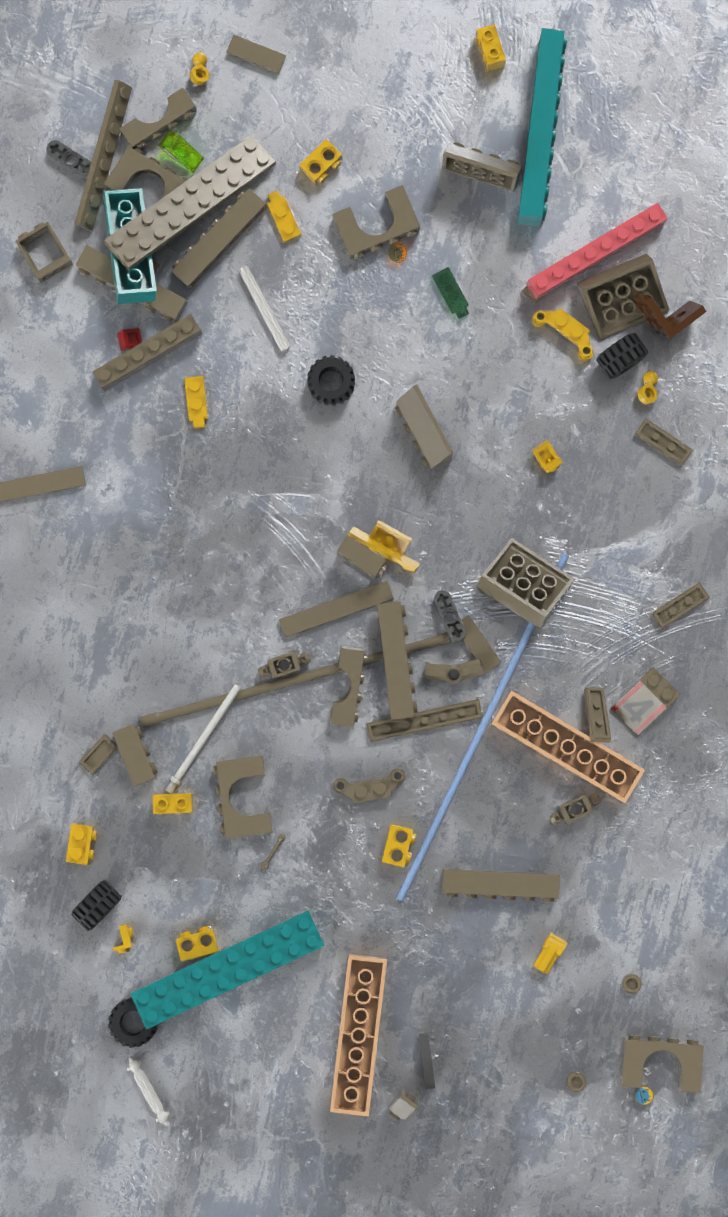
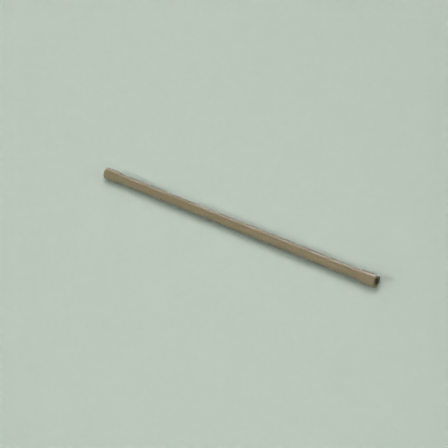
[140,630,456,728]

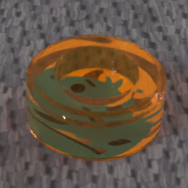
[388,243,407,263]

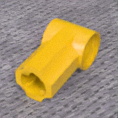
[533,933,568,974]

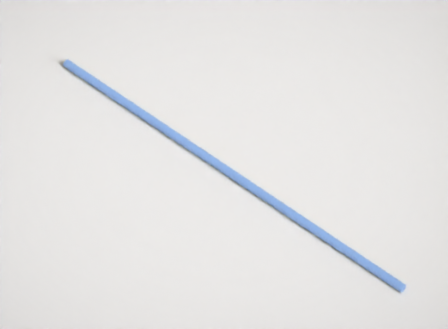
[396,553,569,902]

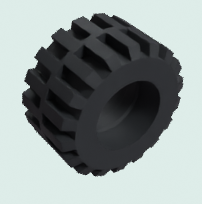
[596,333,649,379]
[307,355,355,406]
[71,880,122,931]
[108,997,158,1048]

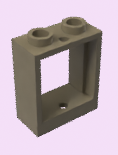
[15,222,73,283]
[337,535,387,579]

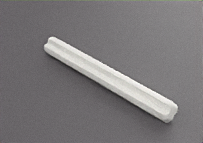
[239,266,290,352]

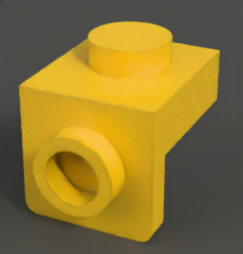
[531,440,563,473]
[112,923,135,954]

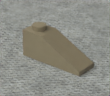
[388,1088,418,1120]

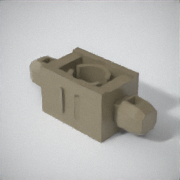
[258,651,311,679]
[549,794,602,824]

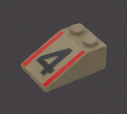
[610,667,681,736]

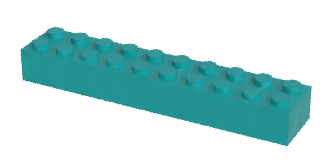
[517,28,567,226]
[130,910,325,1029]

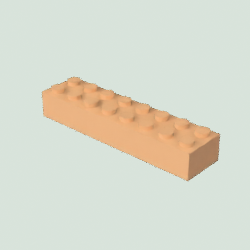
[491,690,645,803]
[330,954,387,1117]

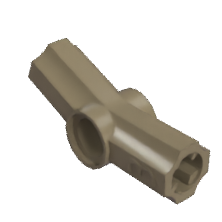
[425,658,485,684]

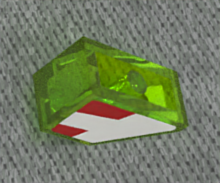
[158,131,204,173]

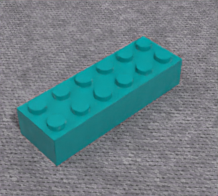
[103,188,157,304]

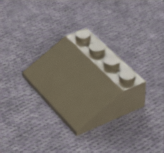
[442,142,521,192]
[577,254,669,339]
[395,385,453,471]
[477,538,575,629]

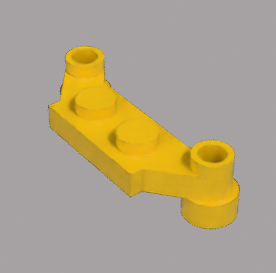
[532,308,593,361]

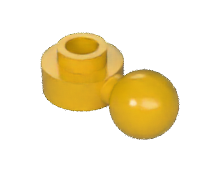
[189,52,210,85]
[638,371,658,405]

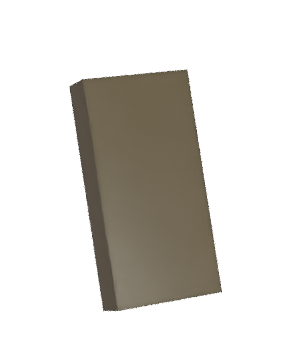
[79,734,118,775]

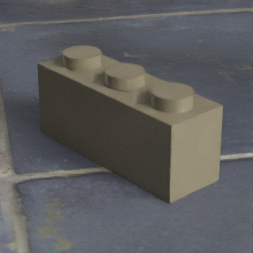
[112,724,158,787]

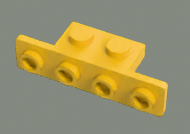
[348,520,420,572]

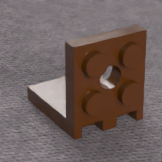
[633,293,707,339]

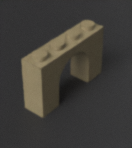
[104,146,188,198]
[333,185,420,260]
[213,756,273,839]
[620,1035,704,1093]

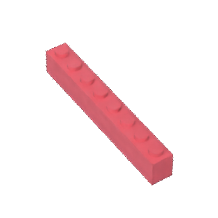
[526,203,668,300]

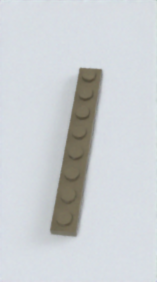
[74,80,132,231]

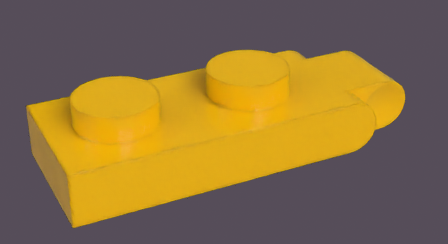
[267,190,301,243]
[184,376,208,429]

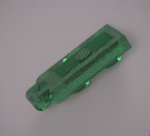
[432,267,469,319]

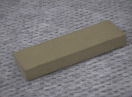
[226,35,286,74]
[634,418,693,466]
[651,582,710,629]
[453,615,501,673]
[584,687,611,743]

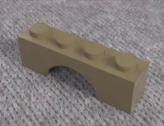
[120,88,197,150]
[330,646,367,727]

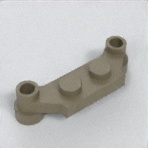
[333,768,405,803]

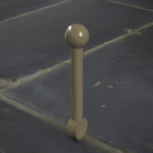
[261,834,285,870]

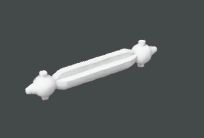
[127,1057,170,1126]

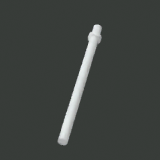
[165,684,241,794]

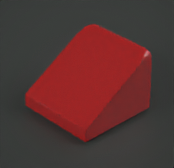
[117,328,142,351]

